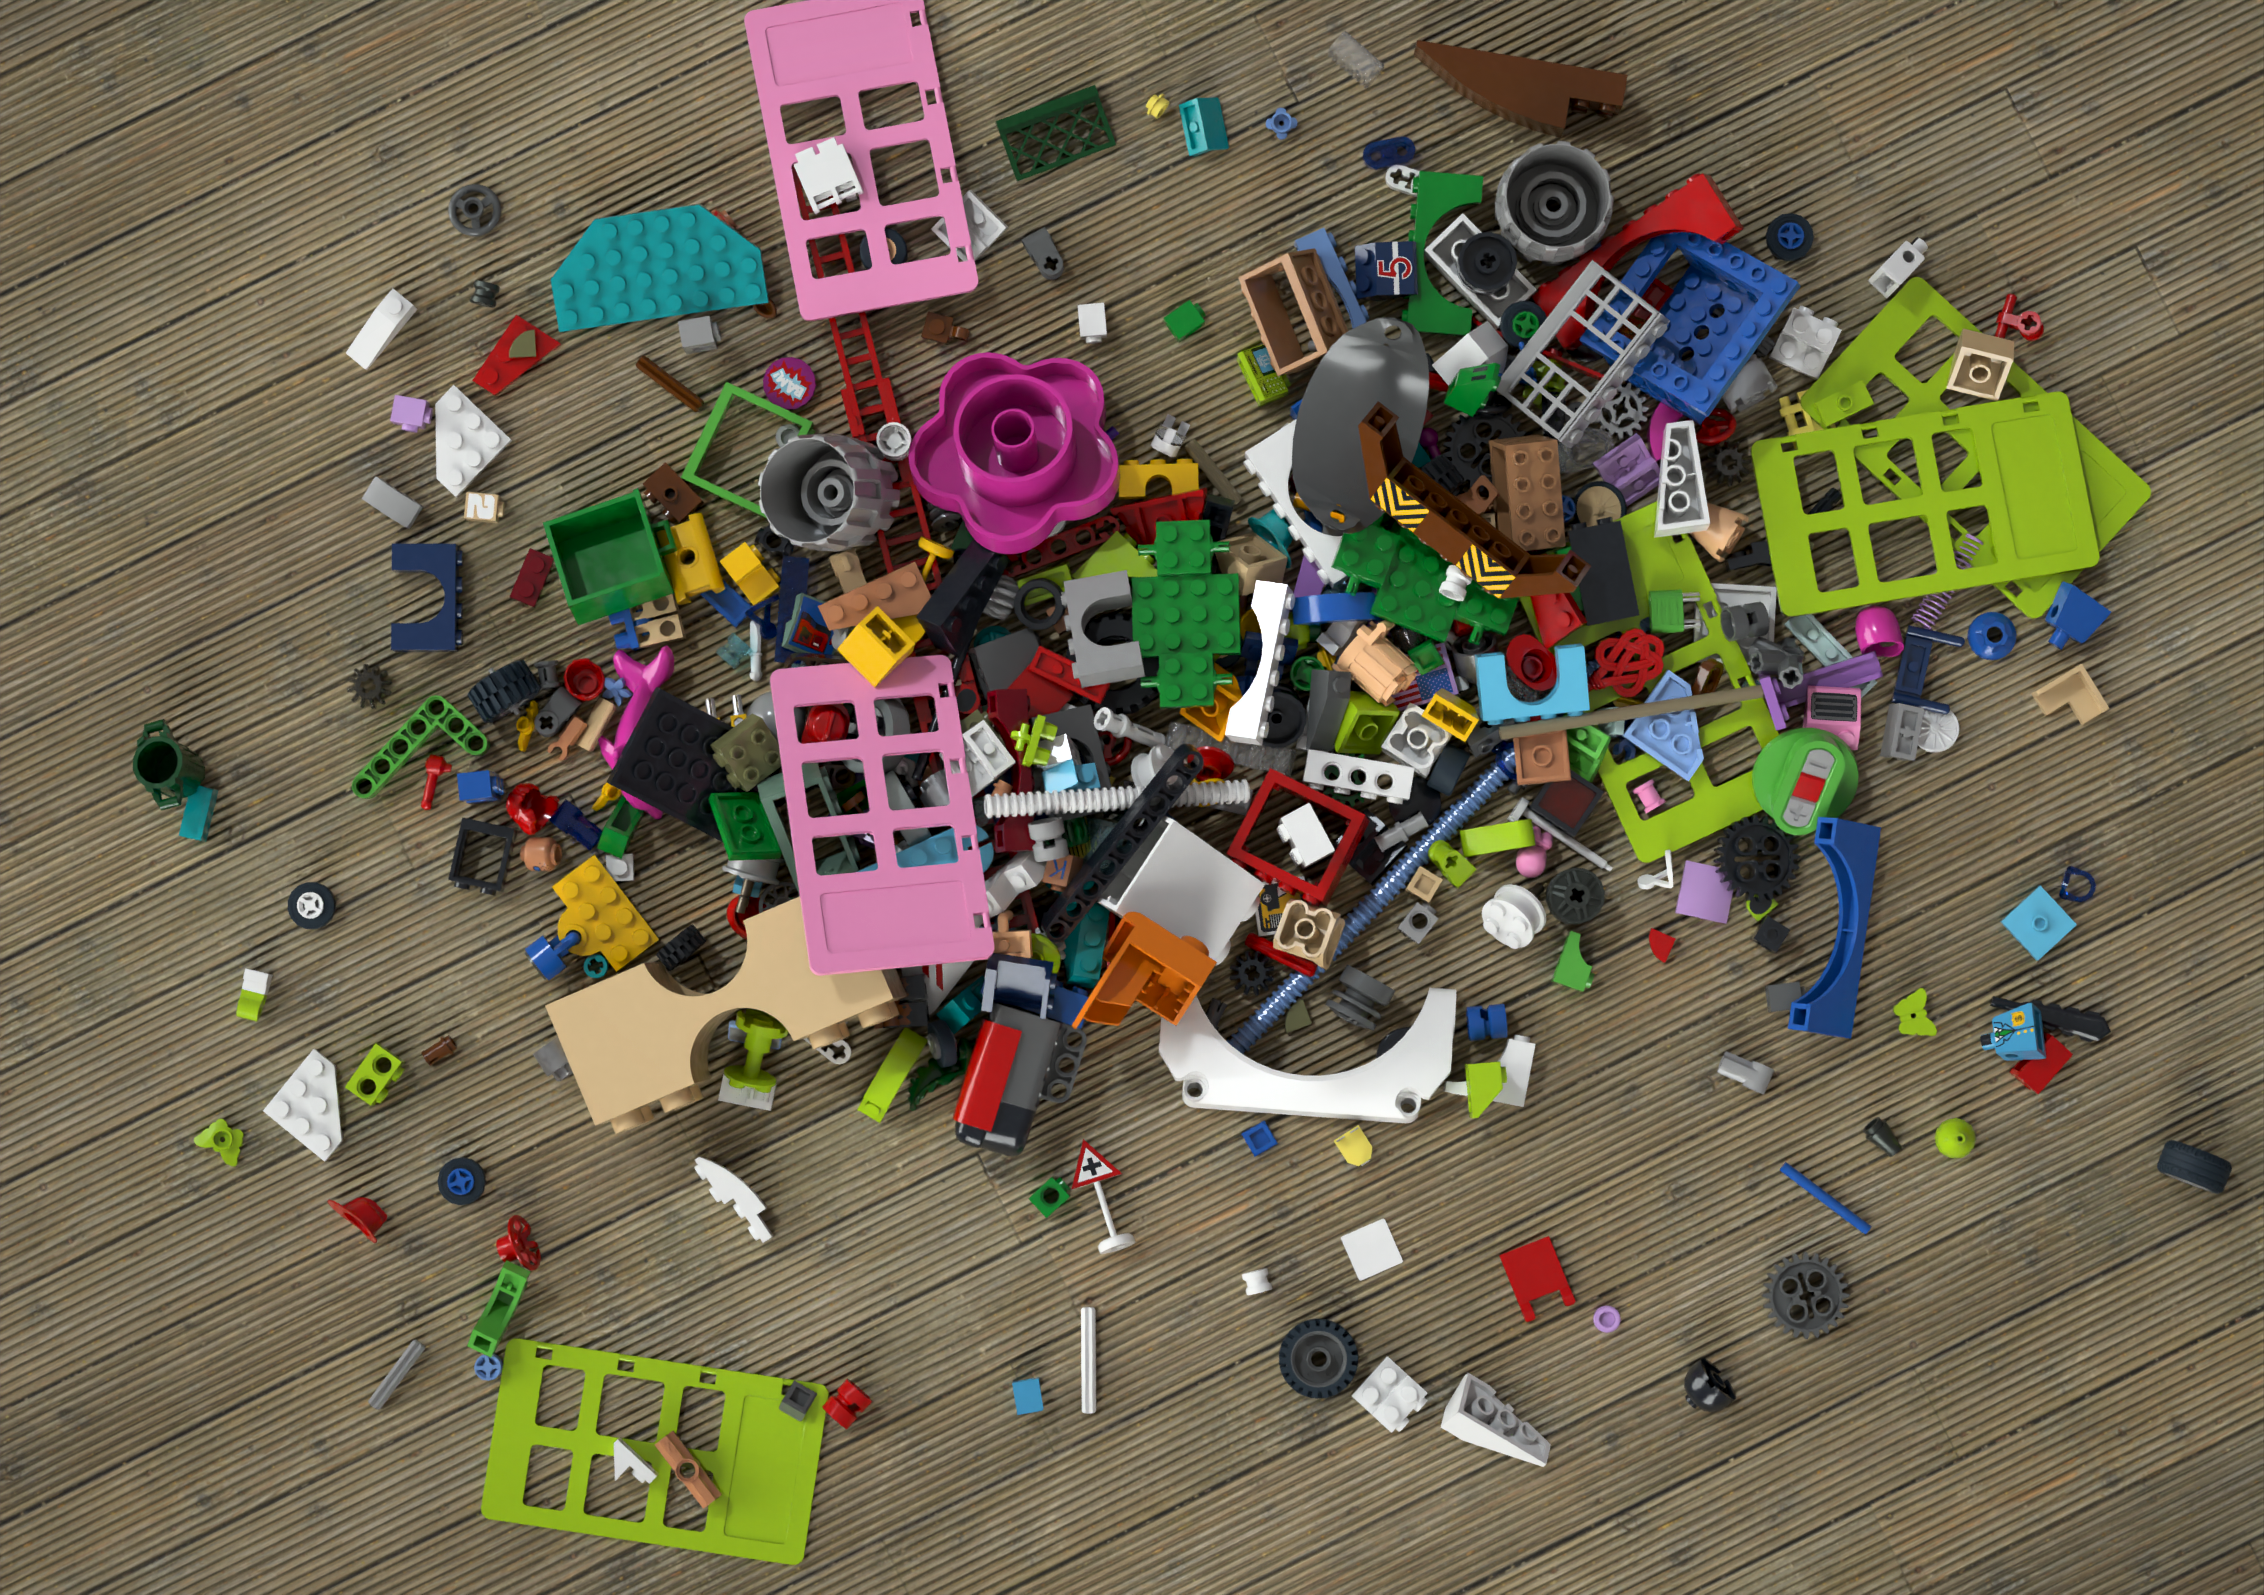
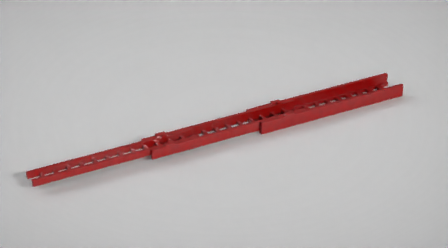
[792,165,1039,933]

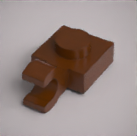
[921,311,970,345]

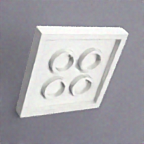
[1693,583,1777,666]

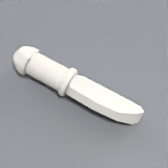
[749,621,762,681]

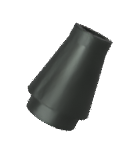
[1863,1117,1902,1157]

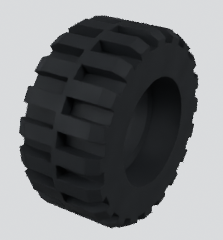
[1065,613,1159,715]

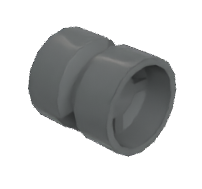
[1720,602,1769,641]

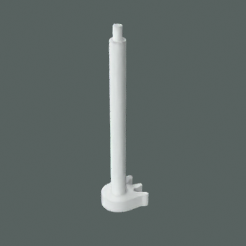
[1507,797,1613,872]

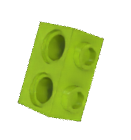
[345,1043,405,1106]

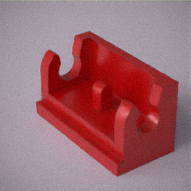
[2010,1032,2073,1095]

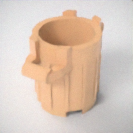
[1332,620,1418,706]

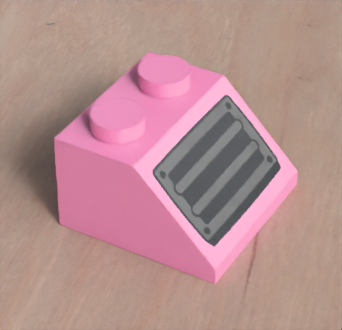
[1802,685,1861,750]

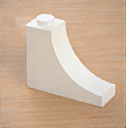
[1443,1035,1535,1107]

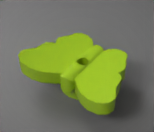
[1893,988,1937,1036]
[194,1119,244,1167]

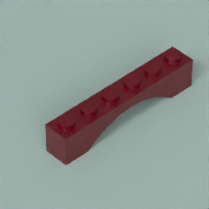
[987,689,1036,853]

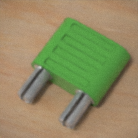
[1648,589,1701,634]

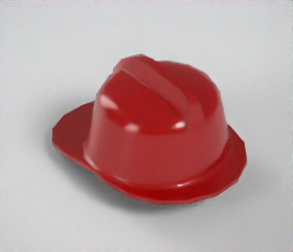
[1506,634,1557,691]
[802,703,850,763]
[327,1197,387,1243]

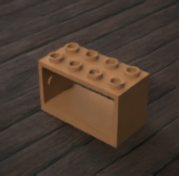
[1238,248,1348,376]
[1489,434,1566,551]

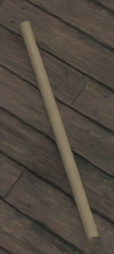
[1499,685,1763,740]

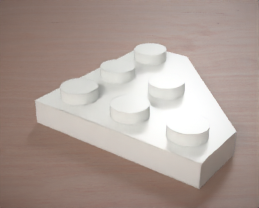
[435,385,512,498]
[263,1049,343,1162]

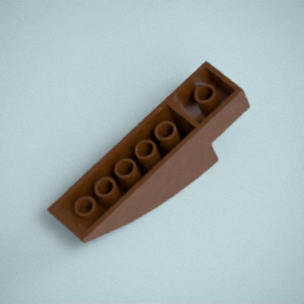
[1414,40,1628,138]

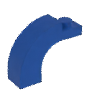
[1293,592,1384,625]

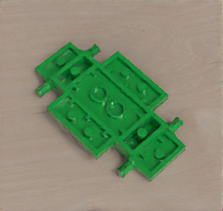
[1331,512,1519,645]
[1132,520,1241,709]

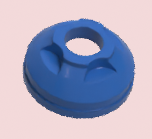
[1967,612,2016,660]

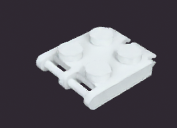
[794,137,864,214]

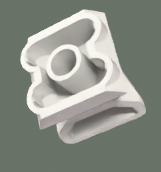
[1381,703,1452,778]

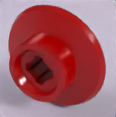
[1187,746,1234,781]

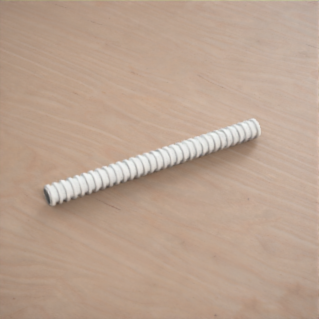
[984,779,1250,818]

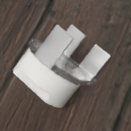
[1151,414,1190,457]

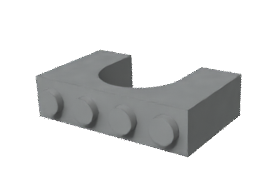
[1061,570,1145,688]

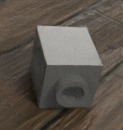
[1765,981,1806,1012]

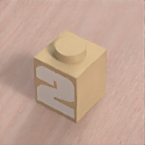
[464,492,505,524]

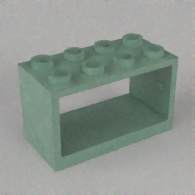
[757,763,861,893]

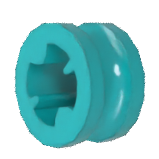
[584,954,609,978]

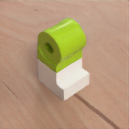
[236,968,273,1022]

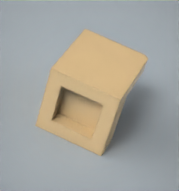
[1405,866,1443,903]

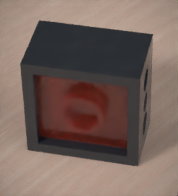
[1528,769,1604,838]

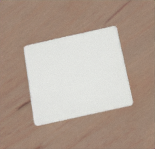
[1341,1219,1403,1281]

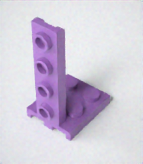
[1759,650,1883,731]

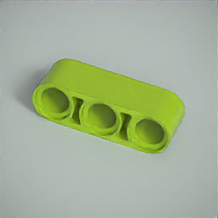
[1459,819,1536,857]

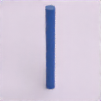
[1780,1162,1872,1235]

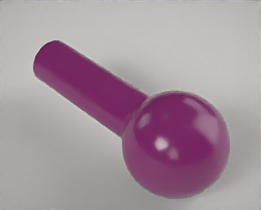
[1419,427,1442,459]

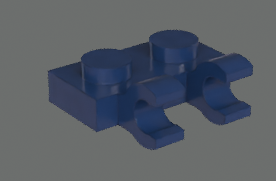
[1240,631,1298,681]

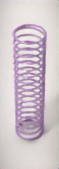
[1911,533,1983,630]

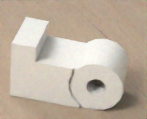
[1316,621,1367,656]

